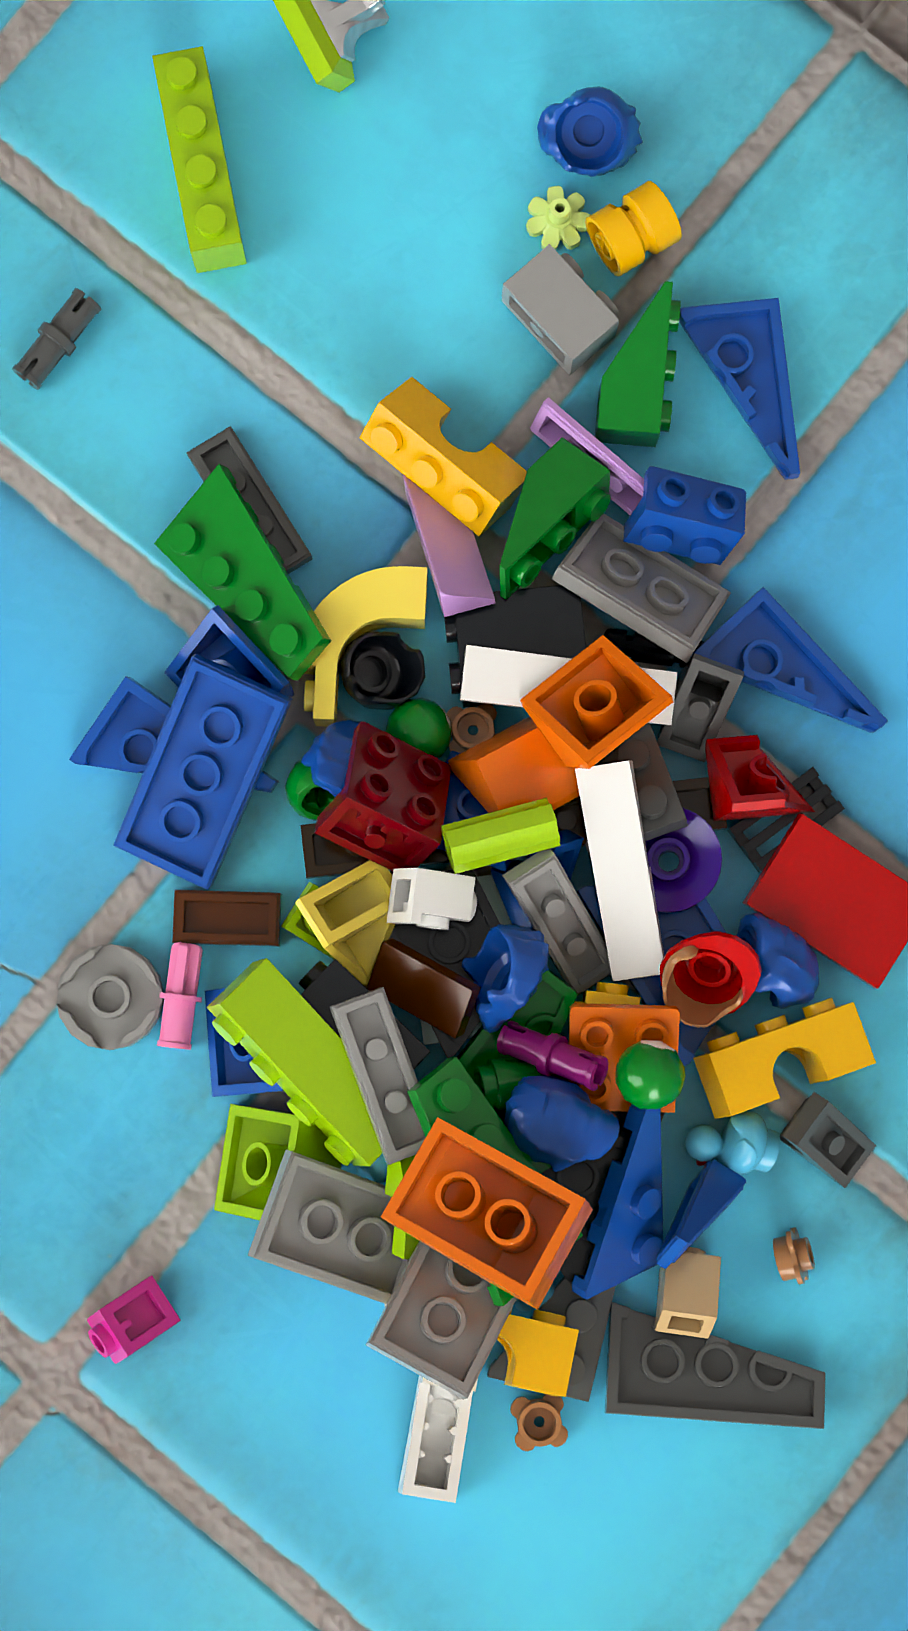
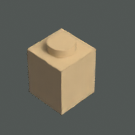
[655,1247,721,1339]

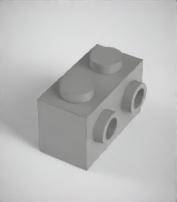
[502,244,619,376]

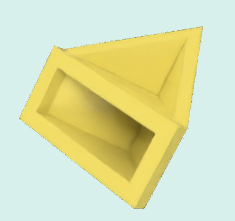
[295,860,395,988]

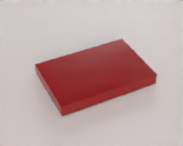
[742,814,908,989]

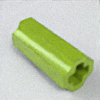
[442,798,560,874]

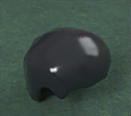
[340,631,426,710]

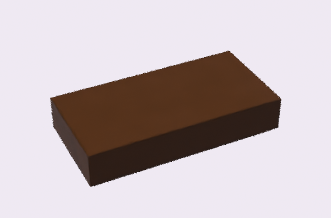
[172,890,282,947]
[366,938,481,1038]

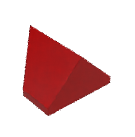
[705,735,815,821]

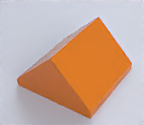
[520,635,674,769]
[448,716,580,813]

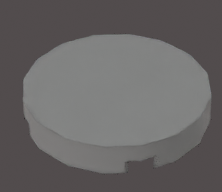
[57,944,164,1050]

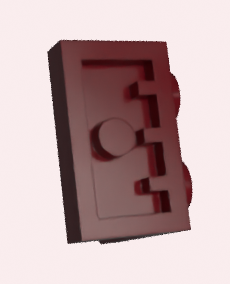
[314,721,451,871]

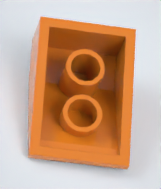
[381,1117,593,1310]

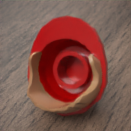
[660,931,762,1028]

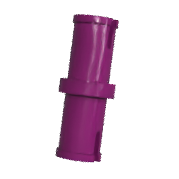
[497,1020,609,1091]

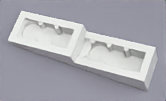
[460,645,678,725]
[575,760,664,981]
[398,1375,478,1503]

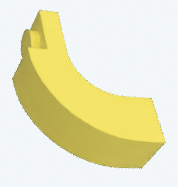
[304,566,428,727]

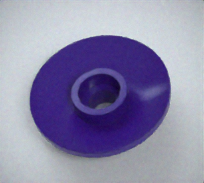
[645,808,722,913]

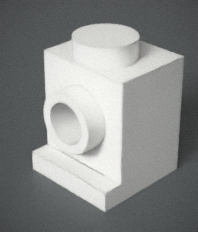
[386,868,477,930]

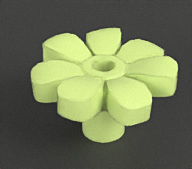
[526,186,590,250]

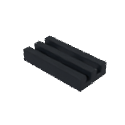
[727,767,845,872]

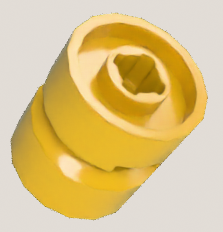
[585,181,682,276]

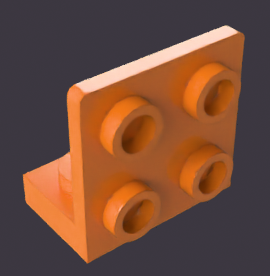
[565,1003,680,1113]

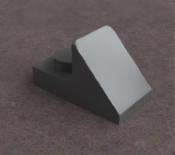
[657,653,744,762]
[780,1092,876,1188]

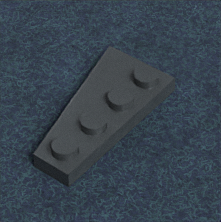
[605,1302,825,1429]

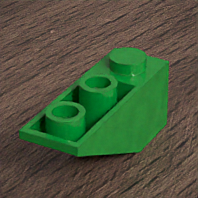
[595,281,681,447]
[499,437,611,600]

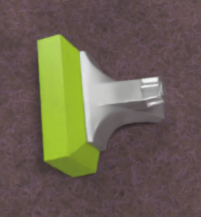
[273,0,389,93]

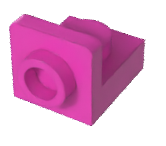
[87,1275,181,1364]

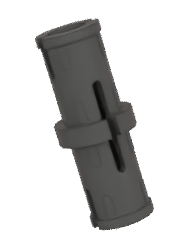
[12,288,101,390]

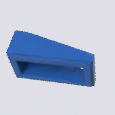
[656,1159,746,1269]

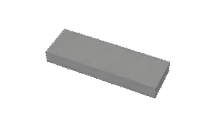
[502,849,611,996]
[329,987,426,1165]

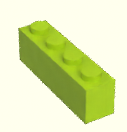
[152,46,247,273]
[207,958,382,1166]

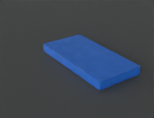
[113,654,293,890]

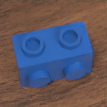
[623,466,746,565]

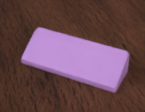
[530,397,644,515]
[402,474,496,617]

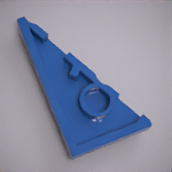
[679,298,800,480]
[690,587,888,733]
[69,676,279,792]
[572,1104,663,1300]

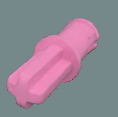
[157,942,203,1050]

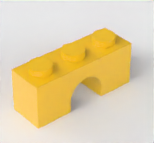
[359,377,527,536]
[693,998,876,1119]
[497,1307,579,1397]

